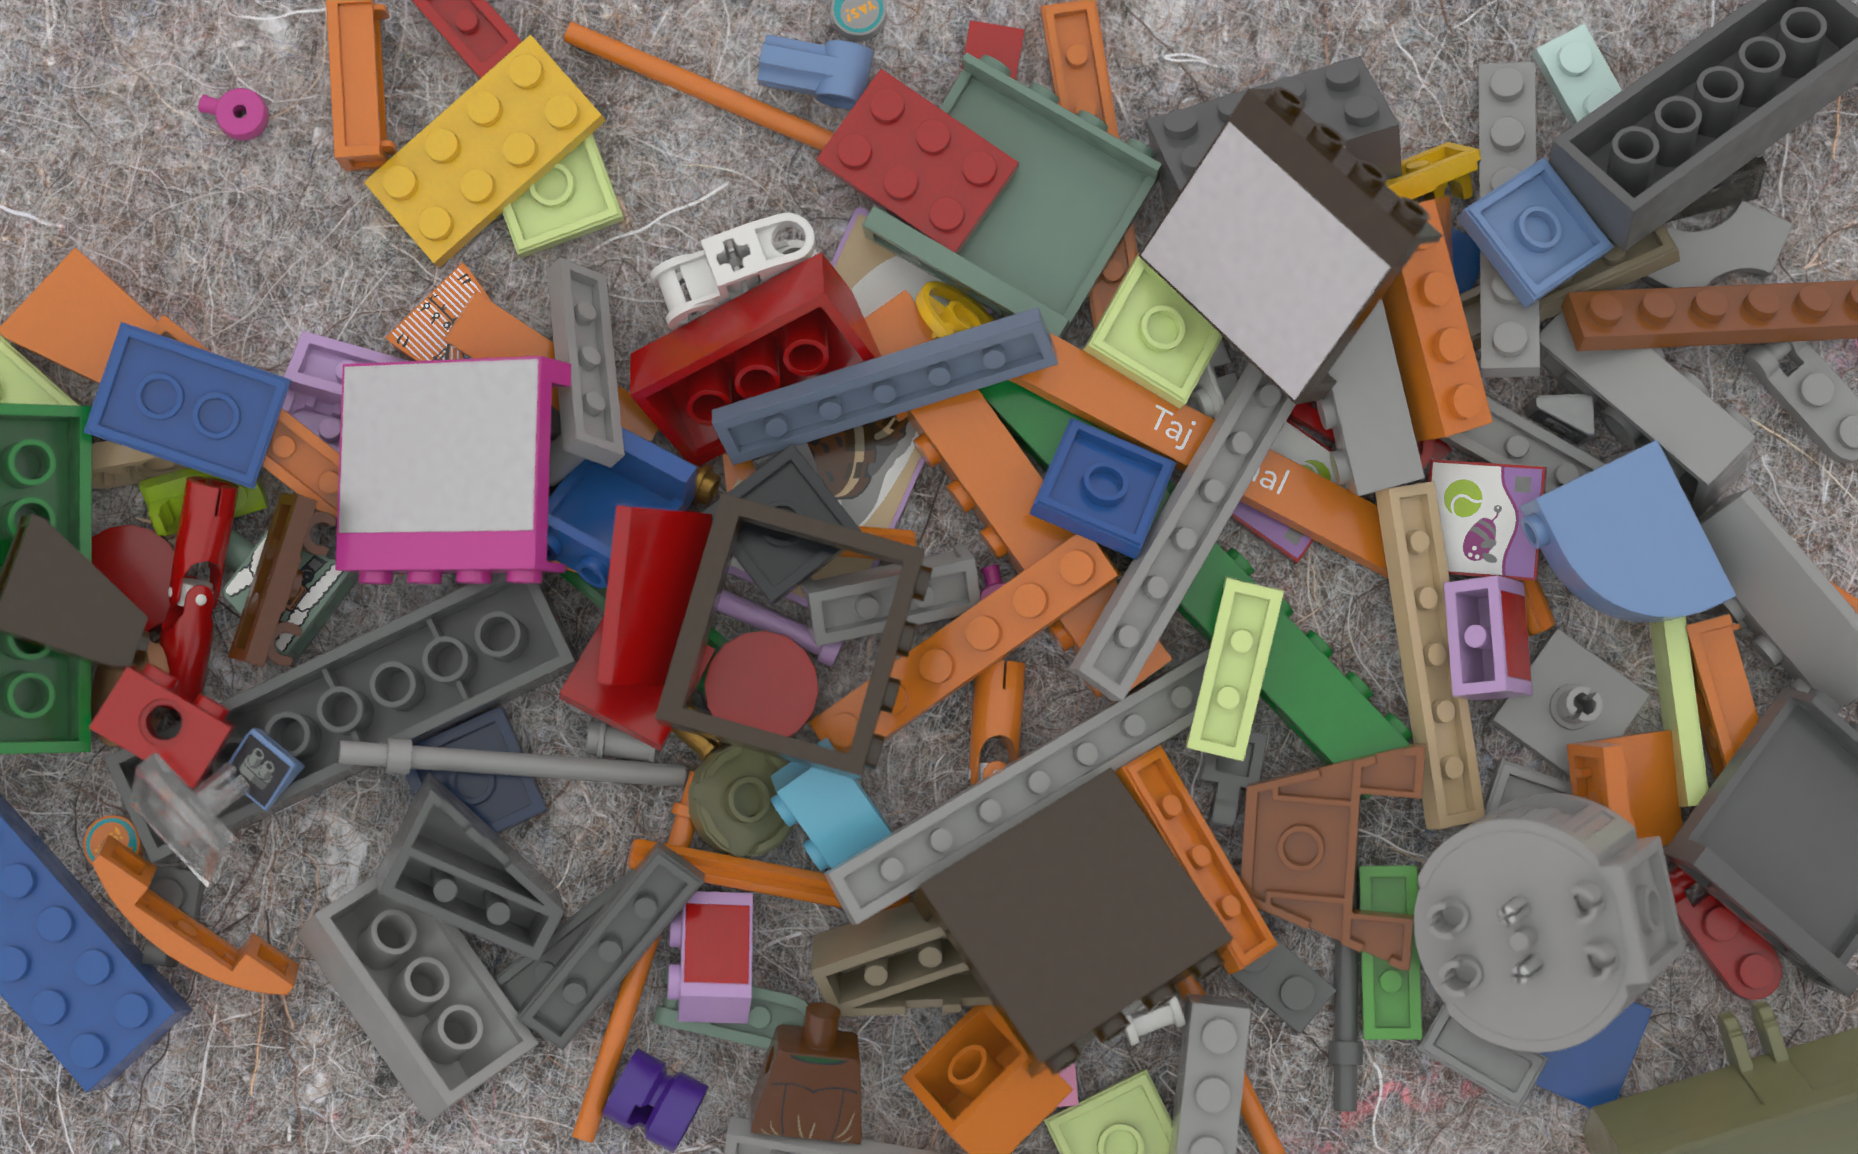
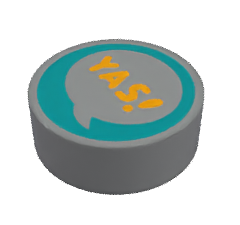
[831,0,886,41]

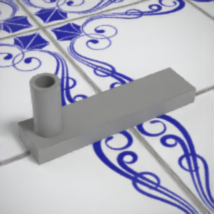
[547,257,625,486]

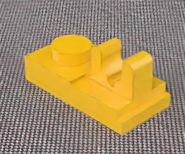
[1385,142,1481,203]

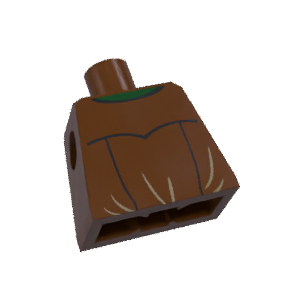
[750,1002,862,1144]

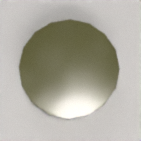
[688,744,795,857]

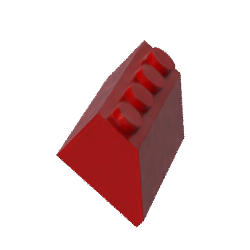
[630,252,881,466]

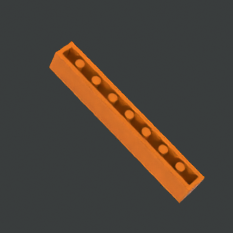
[864,290,1173,702]

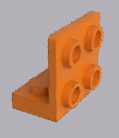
[1567,730,1683,846]

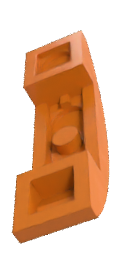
[92,835,299,995]

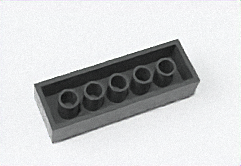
[1549,0,1858,252]

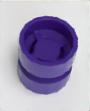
[602,1048,709,1153]

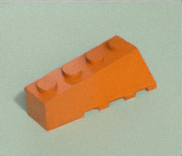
[1382,195,1493,442]

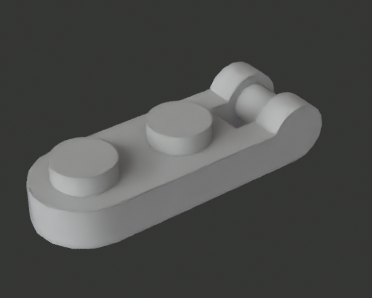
[1743,341,1858,464]

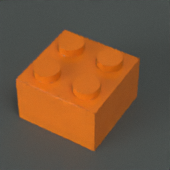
[902,1005,1074,1154]

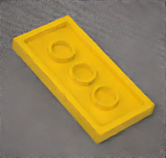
[364,34,606,268]

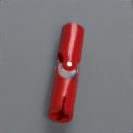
[159,476,239,710]

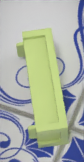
[1186,576,1284,761]

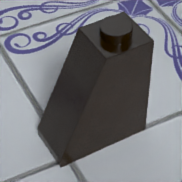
[0,514,150,672]

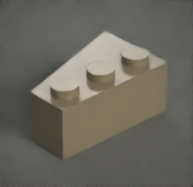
[811,901,993,1017]

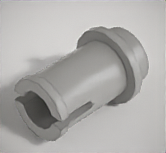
[586,720,657,763]

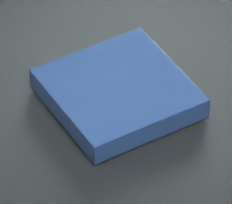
[1456,157,1614,308]

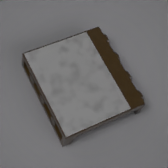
[1138,86,1443,404]

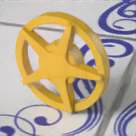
[915,281,995,339]

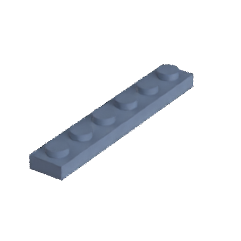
[712,307,1058,465]

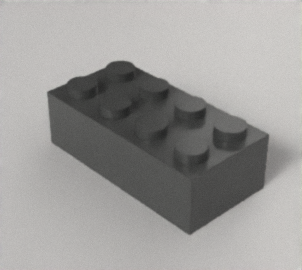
[1146,56,1402,206]

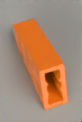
[0,248,158,385]

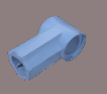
[757,34,874,110]

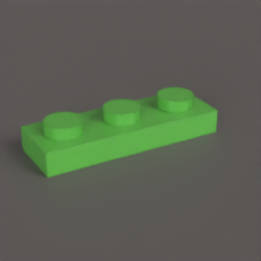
[1358,865,1422,1040]

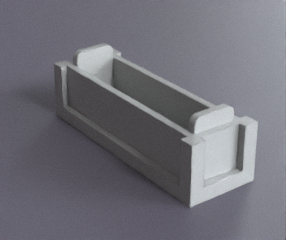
[800,543,981,646]

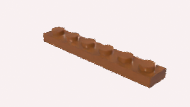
[1561,280,1858,352]

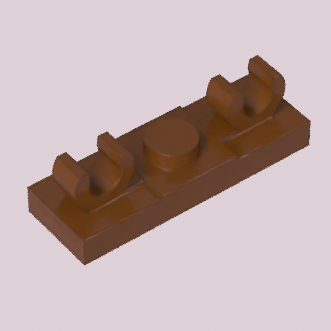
[228,493,337,668]

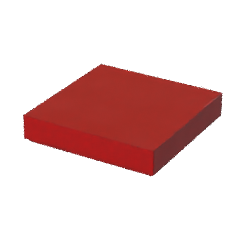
[559,616,716,751]

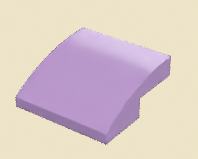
[283,330,409,453]

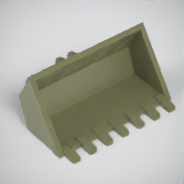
[1582,1000,1858,1154]

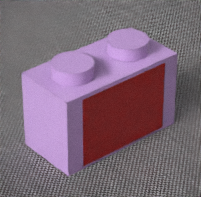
[1444,575,1533,701]
[667,891,753,1024]

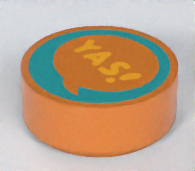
[83,815,145,867]

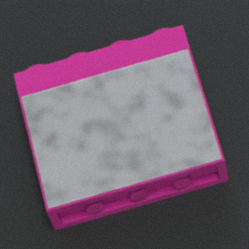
[335,356,571,585]

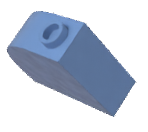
[1520,440,1736,623]

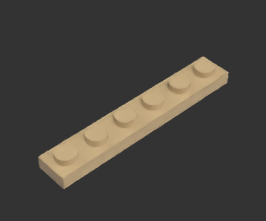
[1375,481,1485,829]

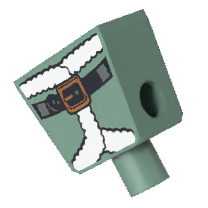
[222,530,359,662]

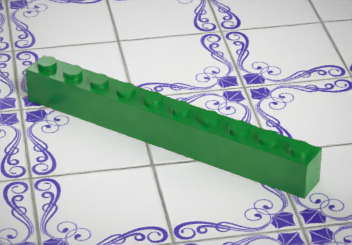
[978,380,1412,801]

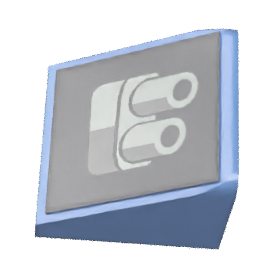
[221,728,305,811]

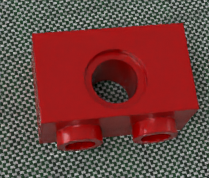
[89,662,237,789]

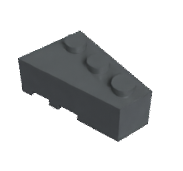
[377,771,564,962]

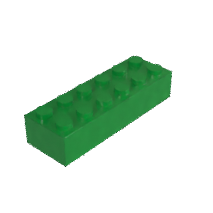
[0,403,92,754]

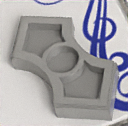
[1642,200,1793,288]

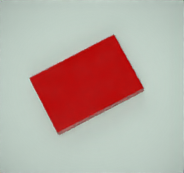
[597,505,712,686]

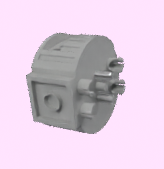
[1414,793,1685,1052]

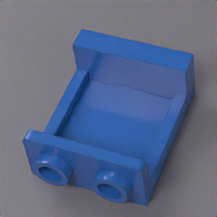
[547,427,697,588]

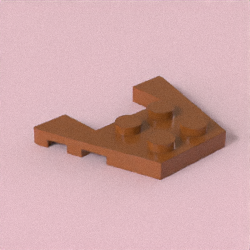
[1240,743,1426,971]

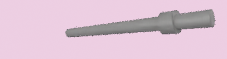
[338,738,686,787]

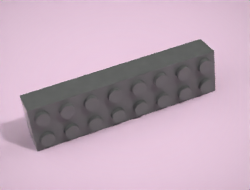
[104,573,579,864]

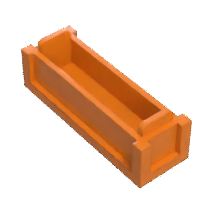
[326,0,397,171]
[1685,614,1759,780]

